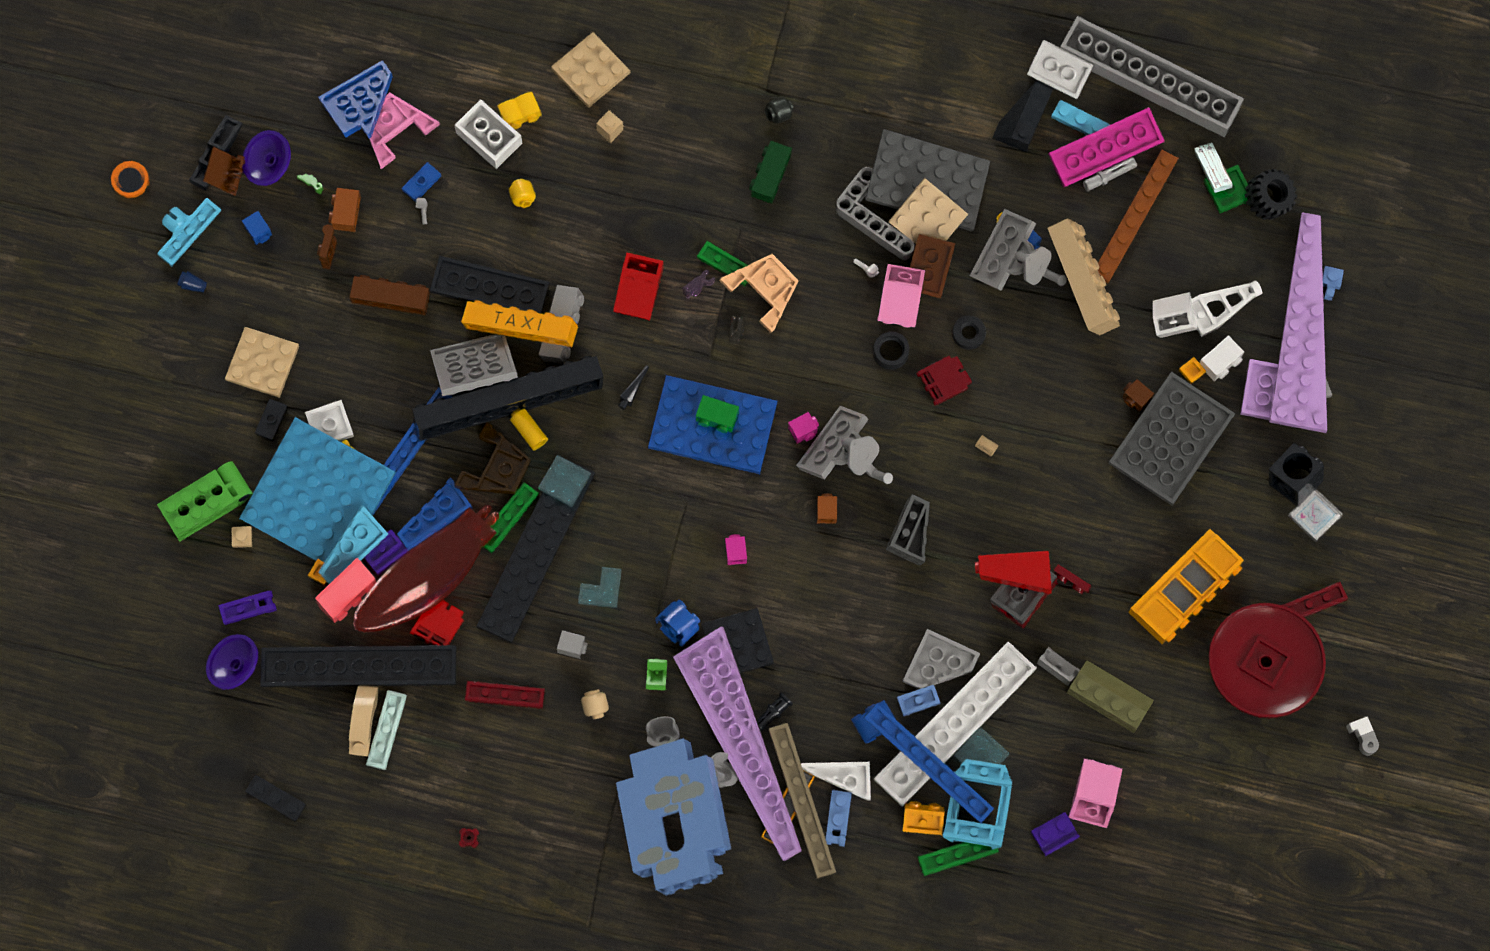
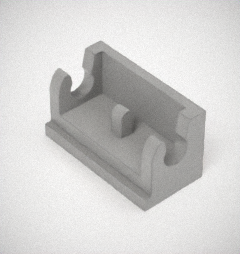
[1037,647,1080,687]

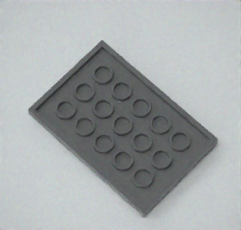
[865,129,990,231]
[1108,372,1235,506]

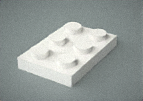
[1027,40,1094,99]

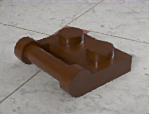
[317,224,337,269]

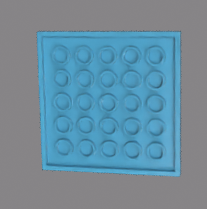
[239,417,396,562]

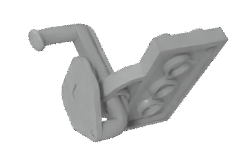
[970,209,1067,291]
[796,406,893,484]

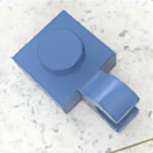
[1323,266,1344,301]

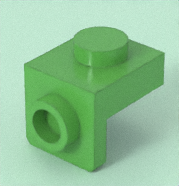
[646,659,667,690]

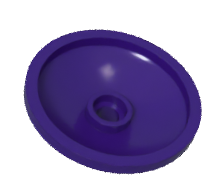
[243,130,291,186]
[206,634,258,690]

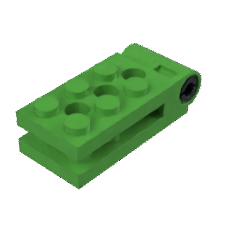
[157,461,253,542]

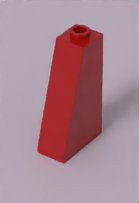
[975,551,1052,594]

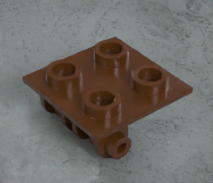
[203,147,246,196]

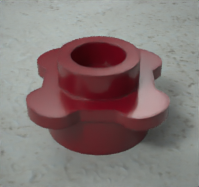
[459,828,479,848]

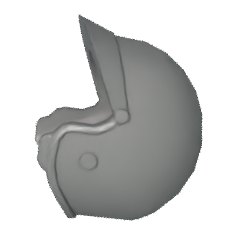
[646,716,680,747]
[710,752,738,788]

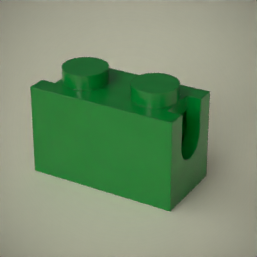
[696,395,739,433]

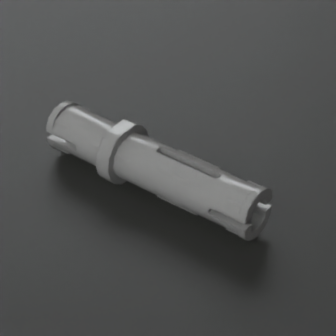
[1083,157,1137,192]

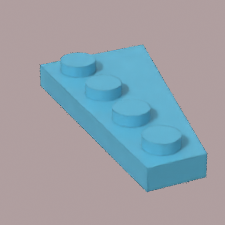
[318,505,388,584]

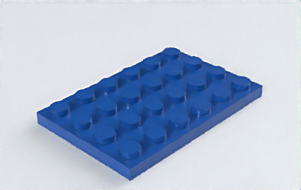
[648,375,777,474]

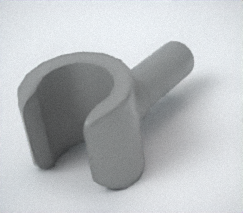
[416,198,428,224]

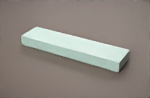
[366,690,407,770]

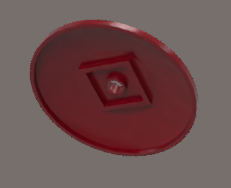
[1208,603,1326,718]

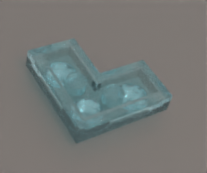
[578,567,622,608]

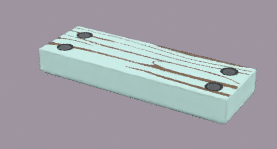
[1194,143,1232,193]

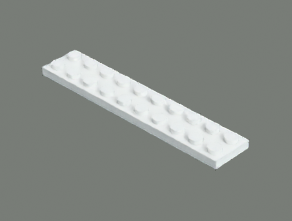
[874,642,1037,807]

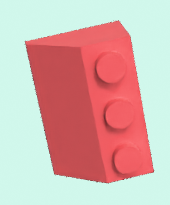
[315,558,377,623]

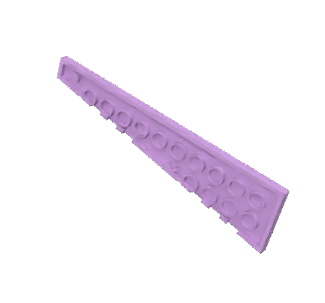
[1269,212,1327,433]
[673,627,802,861]

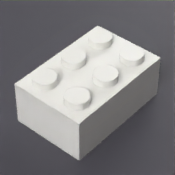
[455,99,522,169]

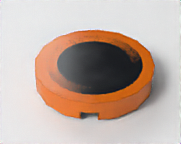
[111,161,149,198]

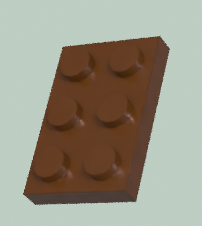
[910,234,956,298]

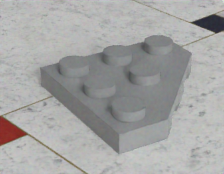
[903,629,980,689]

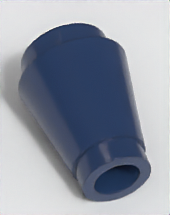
[178,271,207,293]

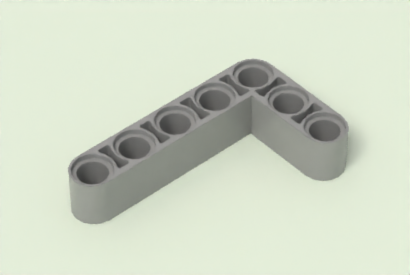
[836,167,914,260]

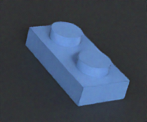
[897,685,940,717]

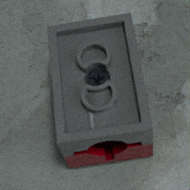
[990,571,1058,629]

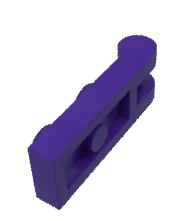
[219,591,277,625]

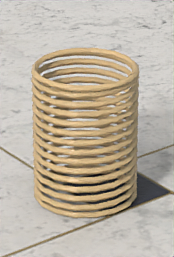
[975,435,998,457]

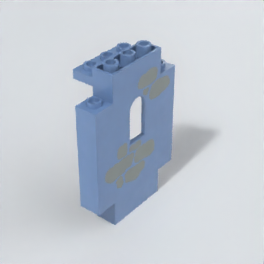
[616,738,731,895]

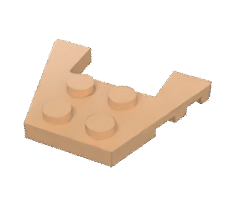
[719,254,798,333]

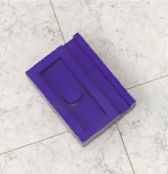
[364,529,409,575]
[1031,812,1080,857]

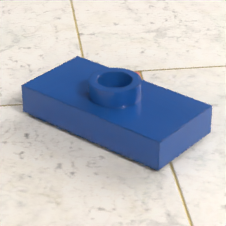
[402,162,441,202]

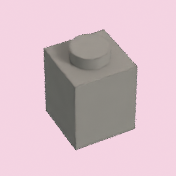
[557,630,588,659]

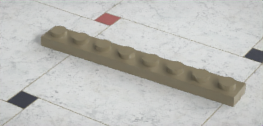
[769,723,836,879]

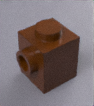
[1122,379,1154,412]

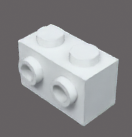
[1200,335,1244,381]

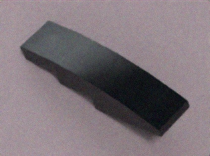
[189,115,243,191]

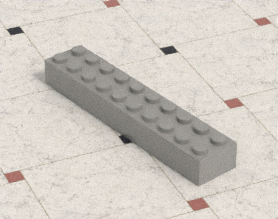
[1060,16,1244,138]

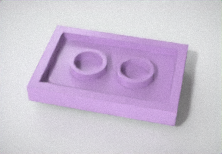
[1240,359,1278,420]

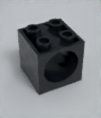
[1269,443,1324,507]

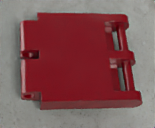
[916,355,972,406]

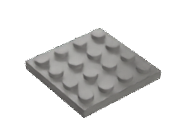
[430,334,518,396]

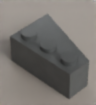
[885,494,930,566]

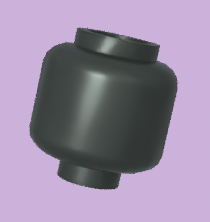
[764,97,793,124]

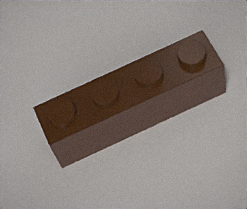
[350,275,430,315]

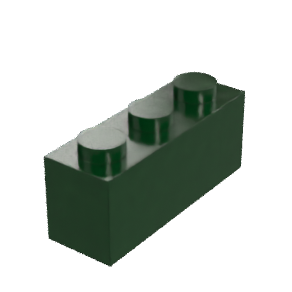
[749,141,792,204]

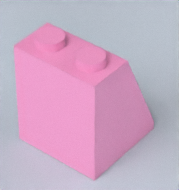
[878,264,925,327]
[1069,759,1122,828]

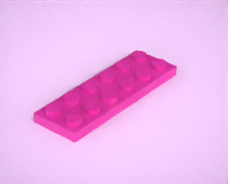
[1048,108,1164,187]

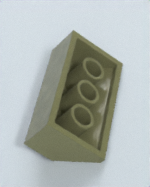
[1067,660,1154,733]

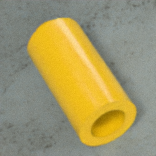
[510,408,548,450]

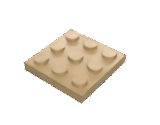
[551,32,630,108]
[888,178,968,244]
[225,327,299,398]

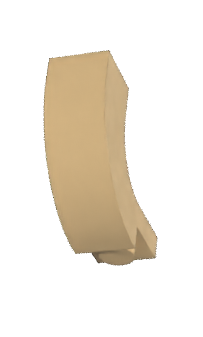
[349,685,378,756]

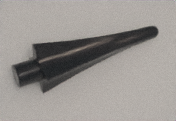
[618,365,649,410]

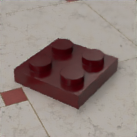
[1054,564,1091,594]

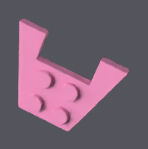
[370,93,440,169]

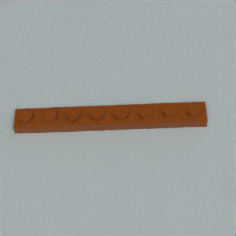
[1097,150,1178,284]

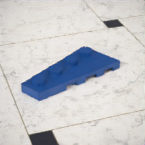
[397,477,473,551]

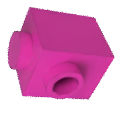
[788,412,819,444]

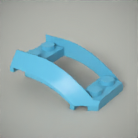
[943,759,1012,849]

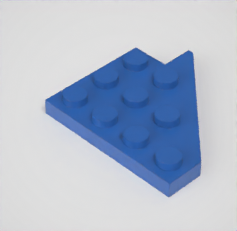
[318,60,393,139]

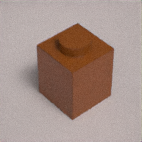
[817,494,837,524]

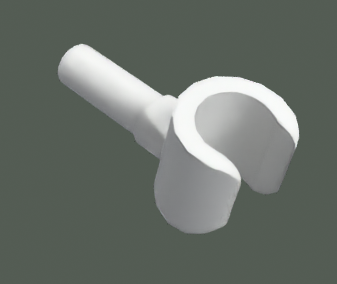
[853,259,879,278]

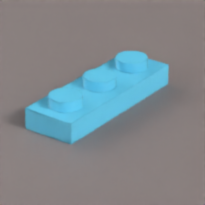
[1051,100,1110,135]

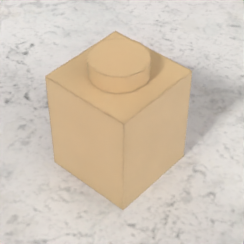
[596,111,623,143]

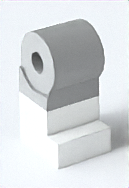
[1346,717,1379,756]

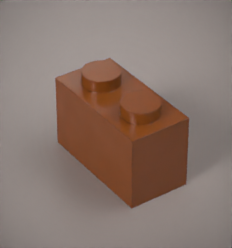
[329,188,361,232]

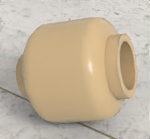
[581,689,609,719]

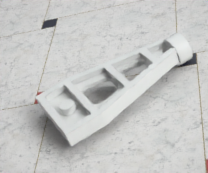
[1191,280,1262,337]

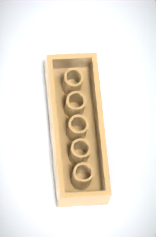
[1048,218,1120,335]

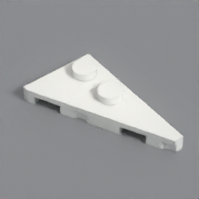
[801,762,871,801]

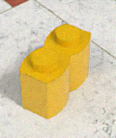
[497,92,541,129]

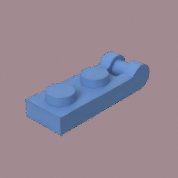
[826,790,852,847]

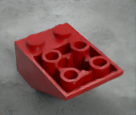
[613,253,664,320]

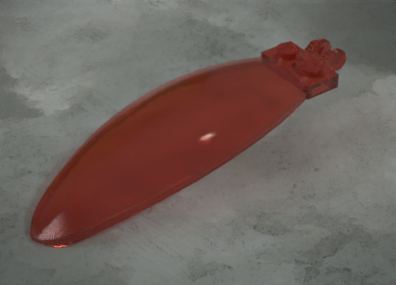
[354,505,500,632]

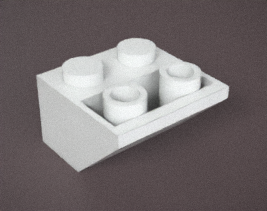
[1153,292,1197,338]

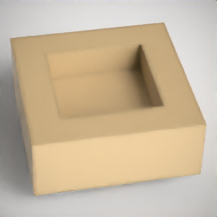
[232,526,252,548]

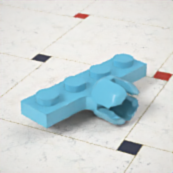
[157,198,221,267]

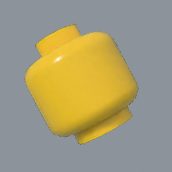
[509,179,536,208]

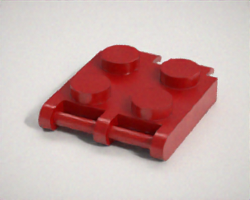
[410,597,464,646]

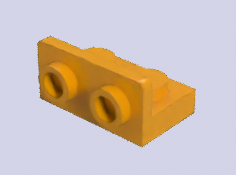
[903,801,944,835]

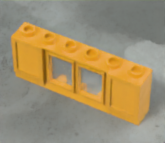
[1128,529,1244,644]

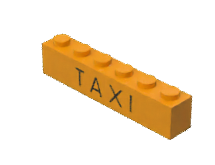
[461,300,578,347]

